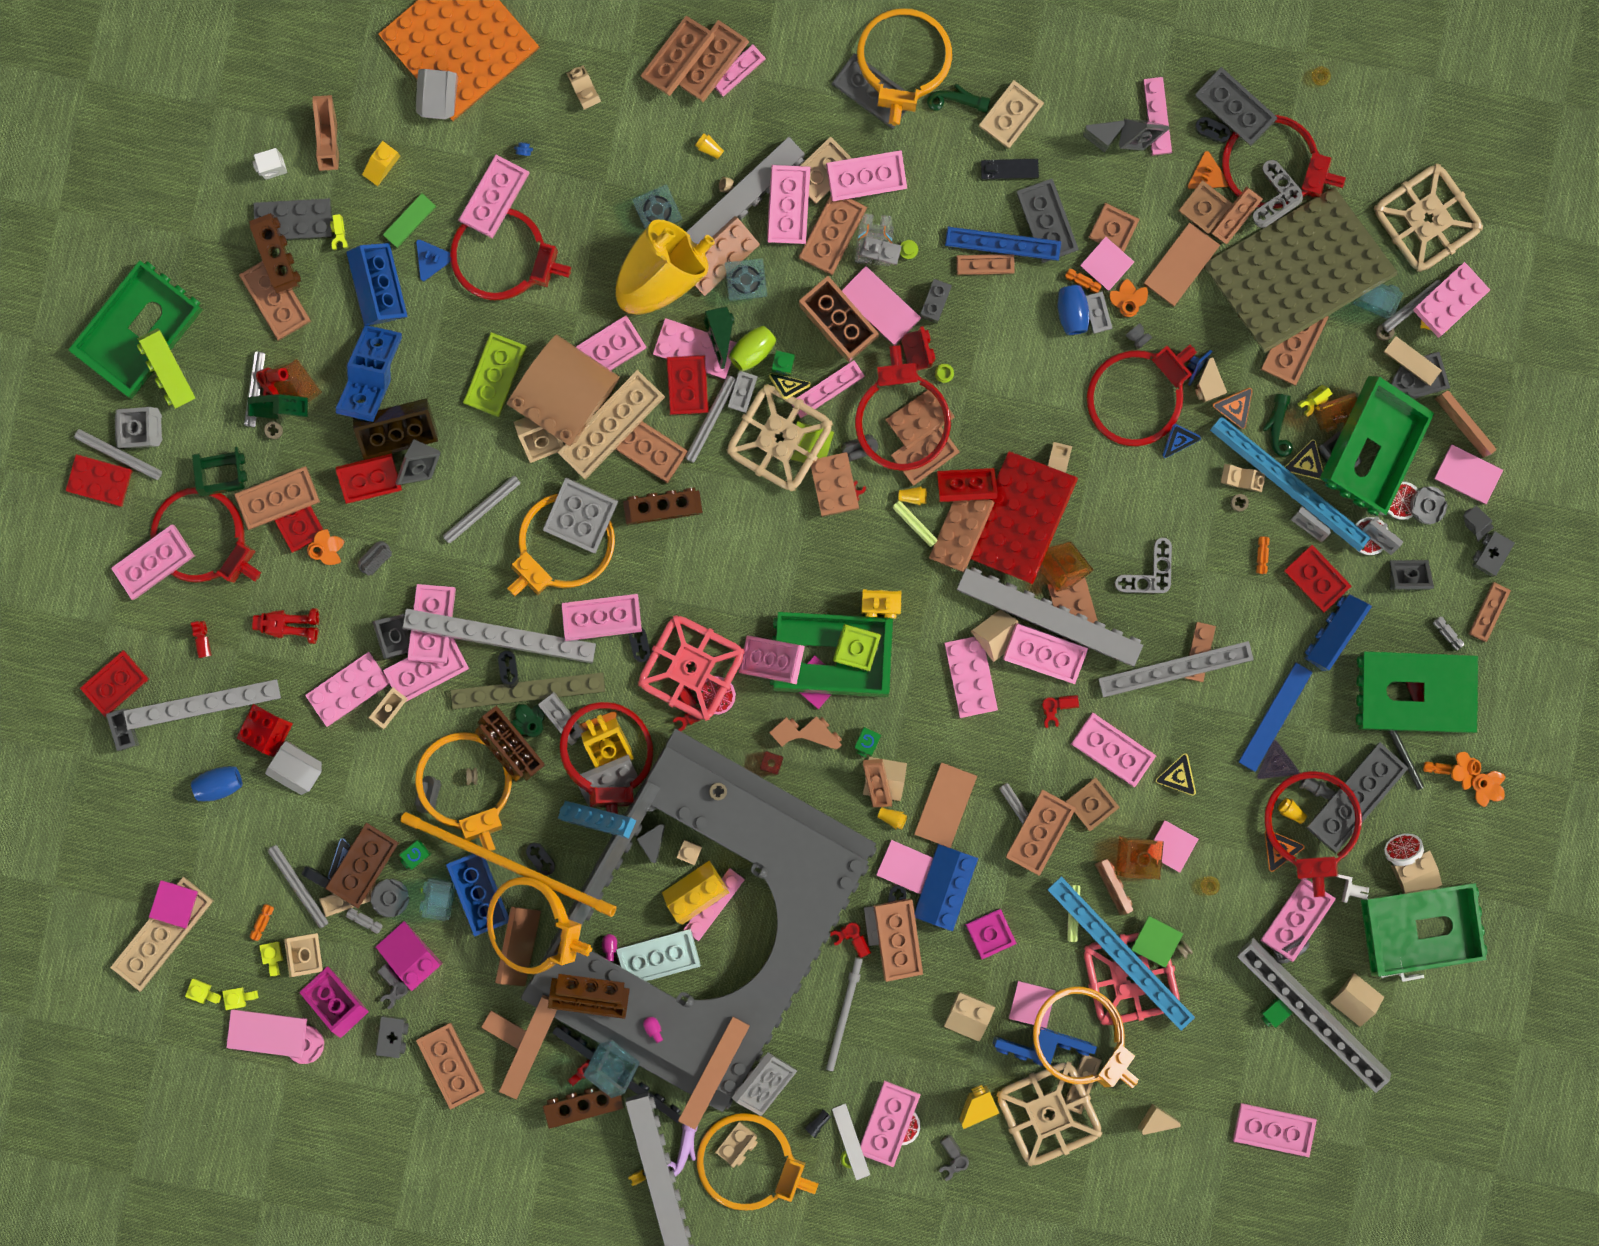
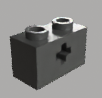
[920,279,952,324]
[1472,531,1515,577]
[106,709,140,751]
[376,1015,409,1058]

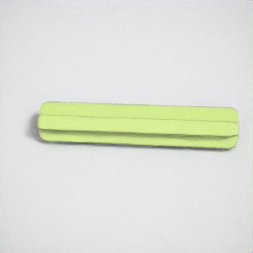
[893,501,937,547]
[1067,885,1080,942]

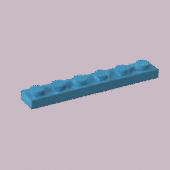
[558,801,636,839]

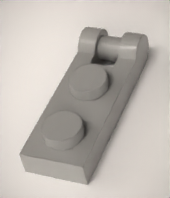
[538,692,586,745]

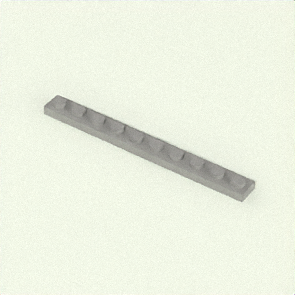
[402,609,596,664]

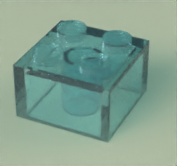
[1353,284,1404,319]
[419,877,455,921]
[583,1040,640,1098]

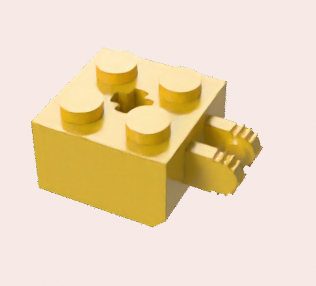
[861,589,901,619]
[581,714,634,768]

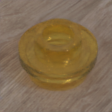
[1312,66,1331,86]
[1200,876,1220,896]

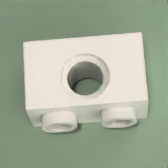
[253,148,287,179]

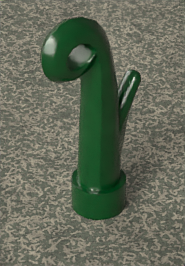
[927,84,991,113]
[1263,394,1293,457]

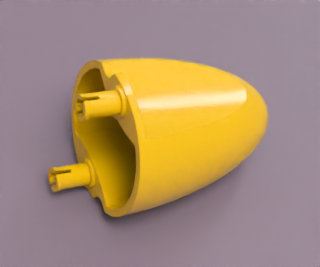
[616,220,715,315]

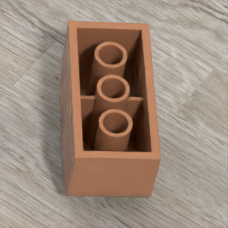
[799,276,879,362]

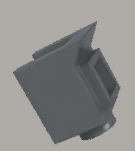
[1463,505,1494,541]

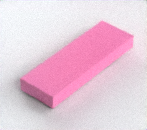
[715,44,766,97]

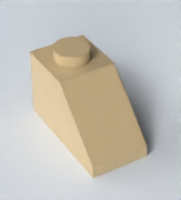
[1195,357,1227,403]
[368,687,407,730]

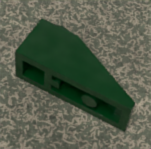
[703,306,734,369]

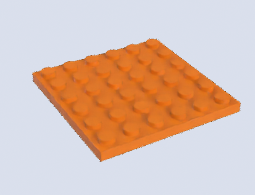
[378,0,540,121]

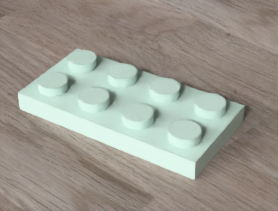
[616,929,701,981]

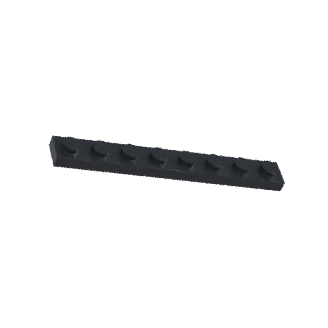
[552,1025,682,1123]

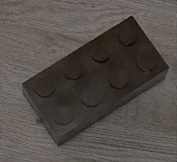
[353,398,438,460]

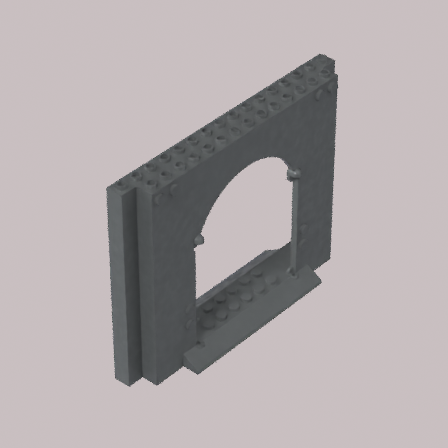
[521,728,877,1112]

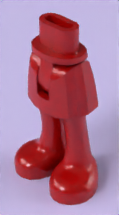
[252,608,319,644]

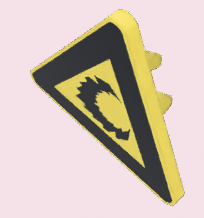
[769,373,810,399]
[1285,440,1323,480]
[1156,754,1196,795]

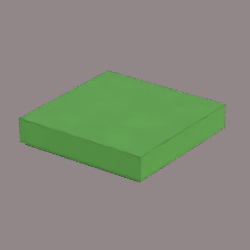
[1131,915,1183,968]

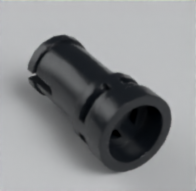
[804,1109,832,1138]

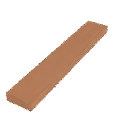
[499,995,557,1100]
[678,1017,750,1130]

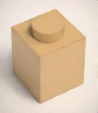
[677,840,702,865]

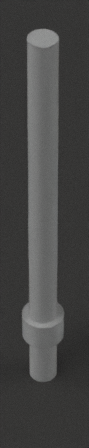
[826,957,863,1071]

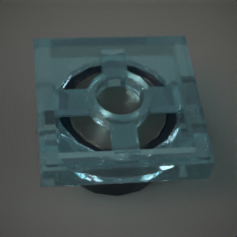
[632,184,683,229]
[725,258,767,301]

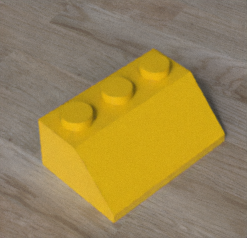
[662,861,730,925]
[959,1085,999,1129]

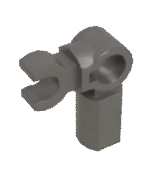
[377,963,409,1009]
[939,1135,969,1181]

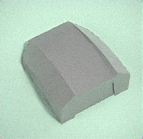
[416,69,458,119]
[115,407,163,448]
[265,741,322,795]

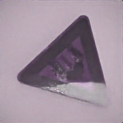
[1257,740,1300,779]

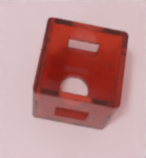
[760,751,784,775]

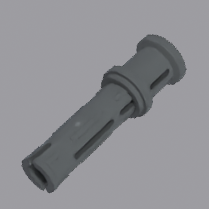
[1299,778,1336,800]

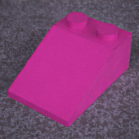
[376,921,443,991]
[299,966,369,1038]

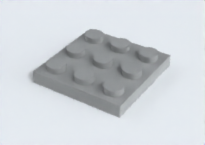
[543,477,619,553]
[732,1052,797,1116]

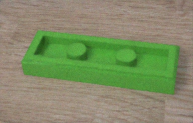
[383,193,436,248]

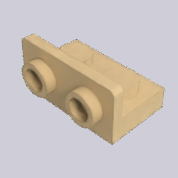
[715,1121,758,1168]

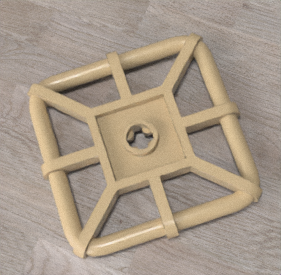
[1374,164,1483,272]
[726,384,833,492]
[996,1061,1103,1167]

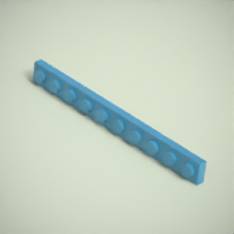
[1210,416,1371,552]
[1047,876,1195,1031]

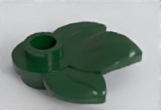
[511,704,545,738]

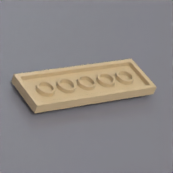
[557,370,665,480]
[110,877,214,992]

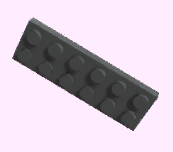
[1306,742,1408,853]

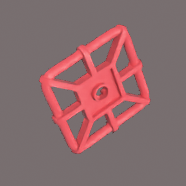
[638,615,745,721]
[1084,932,1179,1026]

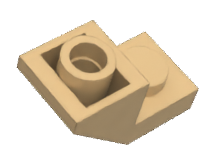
[566,65,601,110]
[1048,442,1072,473]
[1221,464,1265,492]

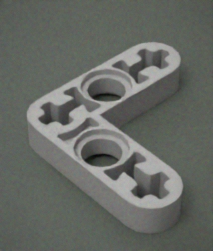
[1253,160,1303,228]
[1114,538,1172,593]

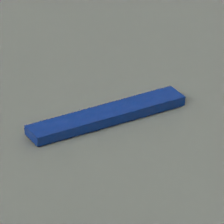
[945,227,1062,261]
[1238,663,1313,772]

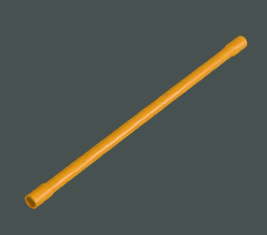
[401,812,616,917]

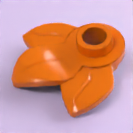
[1110,279,1148,317]
[307,529,345,565]
[1451,752,1481,790]
[1472,771,1506,807]

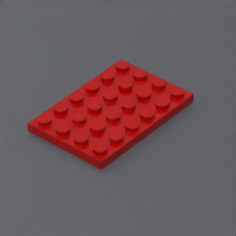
[970,451,1078,584]

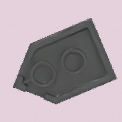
[1391,352,1450,399]

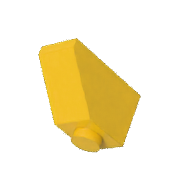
[362,141,400,186]

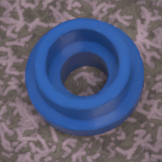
[514,142,533,156]

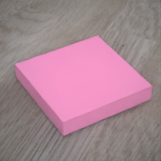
[1080,237,1134,291]
[1146,820,1198,872]
[1009,981,1055,1028]

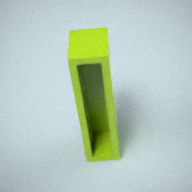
[137,328,195,409]

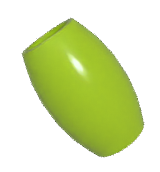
[729,326,776,372]

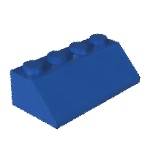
[346,243,408,326]
[1304,594,1372,671]
[914,844,978,931]
[446,854,509,937]

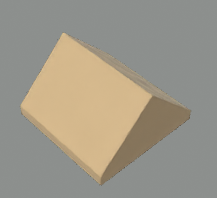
[971,610,1019,662]
[863,757,907,801]
[284,933,323,977]
[1330,973,1384,1027]
[1138,1104,1181,1135]

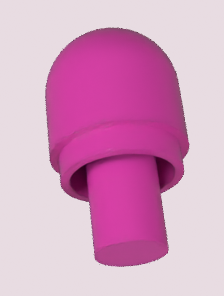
[602,934,617,961]
[643,1017,663,1044]

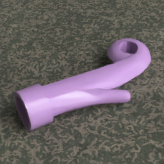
[668,1124,698,1177]

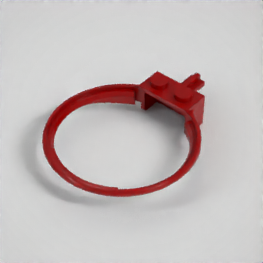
[1222,115,1346,209]
[450,208,572,300]
[1087,344,1197,446]
[855,345,951,471]
[150,487,262,583]
[560,702,653,814]
[1264,771,1362,897]

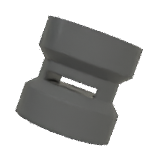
[1125,323,1152,350]

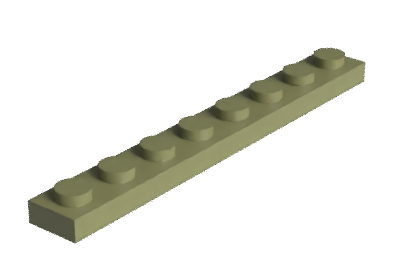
[451,673,606,709]

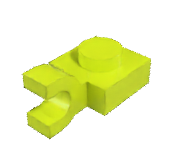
[330,214,348,250]
[1297,385,1333,417]
[259,942,283,977]
[185,978,222,1004]
[223,987,259,1010]

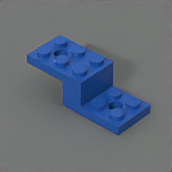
[336,325,402,422]
[992,1027,1097,1066]

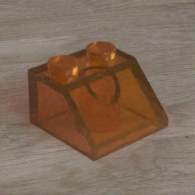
[274,359,322,402]
[1314,393,1357,432]
[1040,542,1094,592]
[1116,836,1164,880]

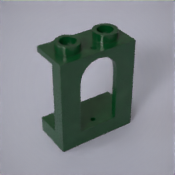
[247,394,308,419]
[192,447,248,497]

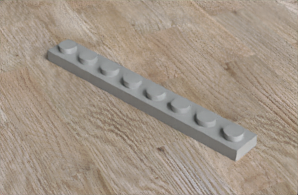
[1099,641,1254,698]
[124,679,281,730]

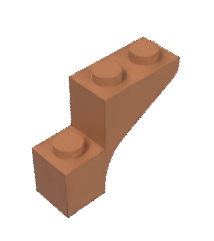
[313,95,339,171]
[769,716,842,749]

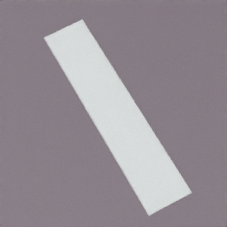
[832,1104,870,1180]

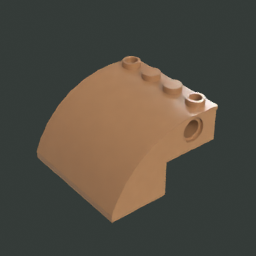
[506,335,620,446]

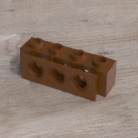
[249,213,301,295]
[623,487,703,525]
[475,705,545,782]
[548,974,630,1019]
[543,1082,625,1129]

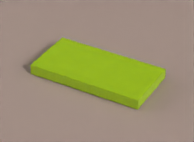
[463,332,527,417]

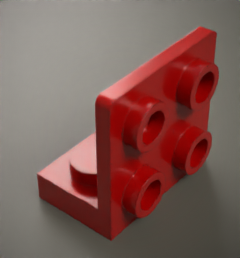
[901,326,936,371]
[237,704,293,757]

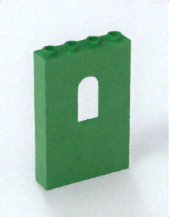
[68,260,203,399]
[1319,376,1434,516]
[770,612,893,697]
[1356,651,1478,734]
[1360,883,1487,977]

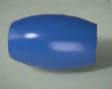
[1058,285,1089,335]
[191,766,243,802]

